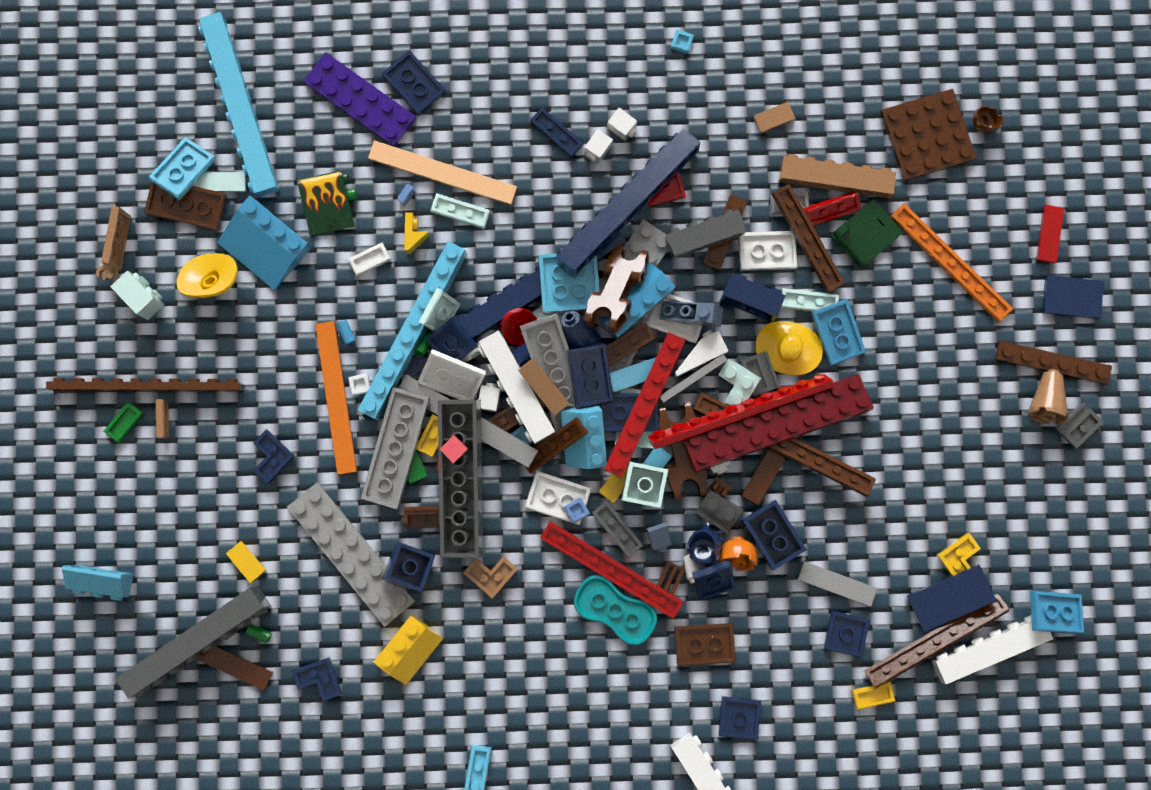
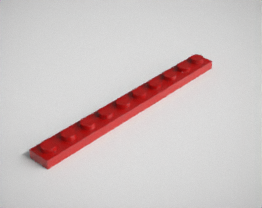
[648,374,834,449]

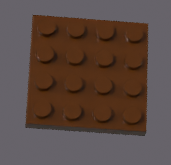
[881,89,977,181]

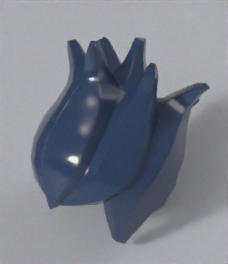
[687,522,724,566]

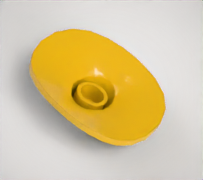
[177,253,238,298]
[755,321,823,375]

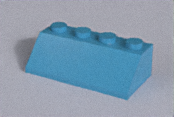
[598,262,675,340]

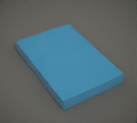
[811,299,866,366]
[1030,591,1084,634]

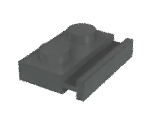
[741,351,780,396]
[1055,402,1104,449]
[695,489,743,534]

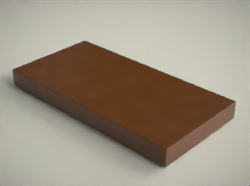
[144,182,227,231]

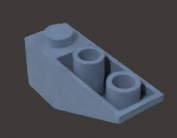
[660,301,723,327]

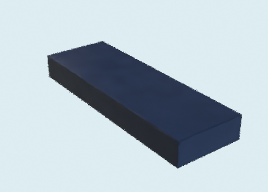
[530,107,584,159]

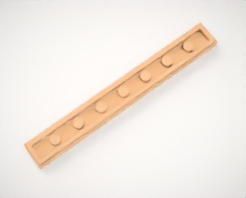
[368,141,517,205]

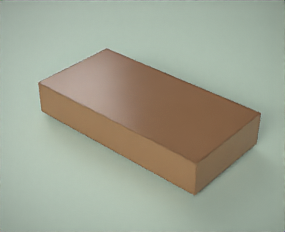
[753,102,795,134]
[155,399,170,439]

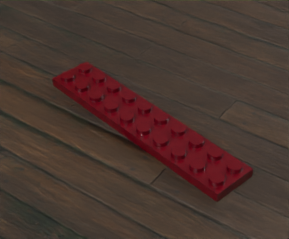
[682,374,874,473]

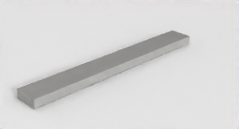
[399,374,539,468]

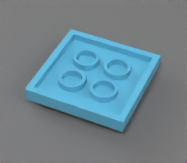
[539,253,599,313]

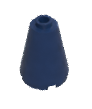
[561,311,602,350]

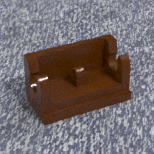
[403,506,440,528]

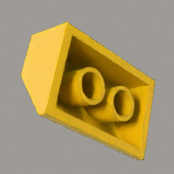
[374,614,443,685]

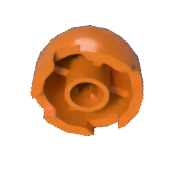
[719,537,758,571]

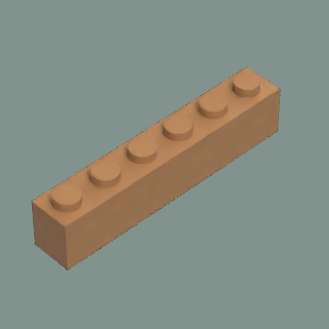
[778,154,897,199]

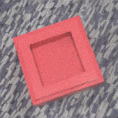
[440,435,468,463]

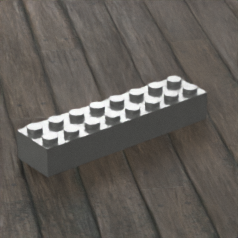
[438,400,484,558]
[115,586,271,699]

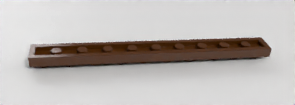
[487,322,655,431]
[46,378,244,392]
[693,392,876,497]

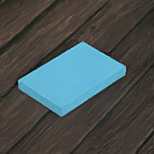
[148,137,216,200]

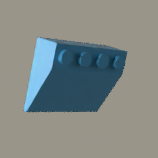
[217,195,312,290]

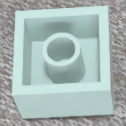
[110,271,165,320]
[621,462,668,508]

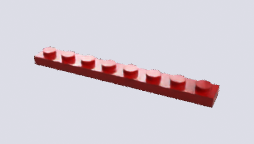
[604,332,685,478]
[540,521,684,619]

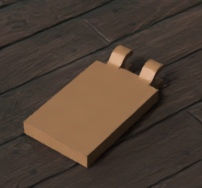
[96,206,131,282]

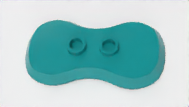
[574,575,657,645]

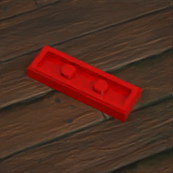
[803,191,861,226]
[1036,204,1064,264]

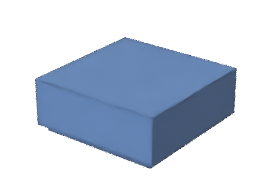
[397,184,416,207]
[564,497,590,523]

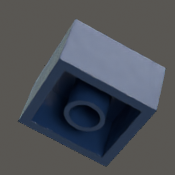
[382,542,435,594]

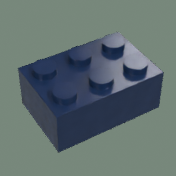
[719,273,786,323]
[740,500,807,570]

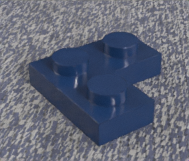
[253,429,295,484]
[292,657,343,701]

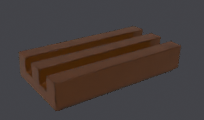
[657,561,685,595]

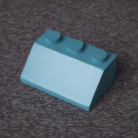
[560,405,607,469]
[62,565,134,601]

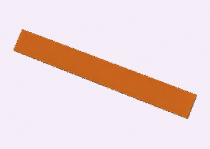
[890,203,1013,323]
[315,321,358,475]

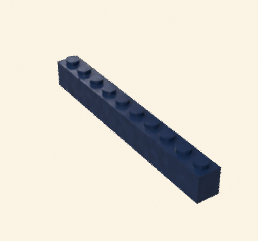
[556,129,701,278]
[456,232,626,340]

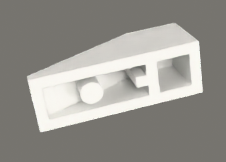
[674,330,728,378]

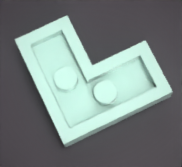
[719,358,762,405]

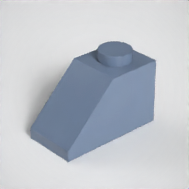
[645,522,672,553]

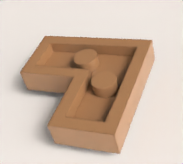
[463,556,518,598]

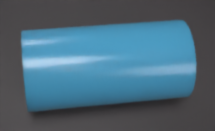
[336,320,356,345]

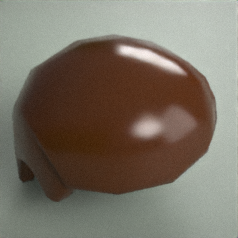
[973,106,1004,134]

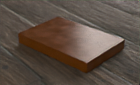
[674,623,736,666]

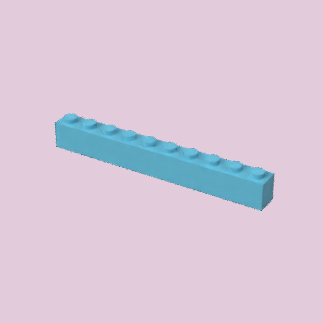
[198,12,280,198]
[358,241,468,421]

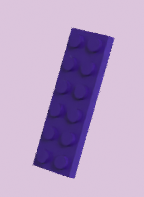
[303,52,416,147]

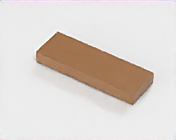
[518,358,570,416]

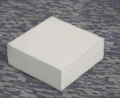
[348,373,370,397]

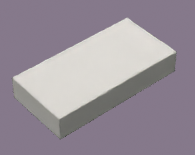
[348,243,391,277]

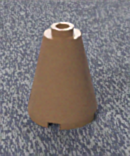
[1027,369,1068,425]

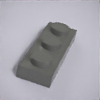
[592,500,644,558]

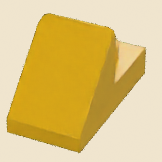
[404,213,429,254]

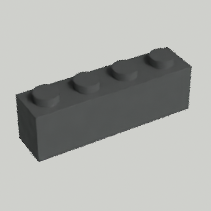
[665,209,746,260]

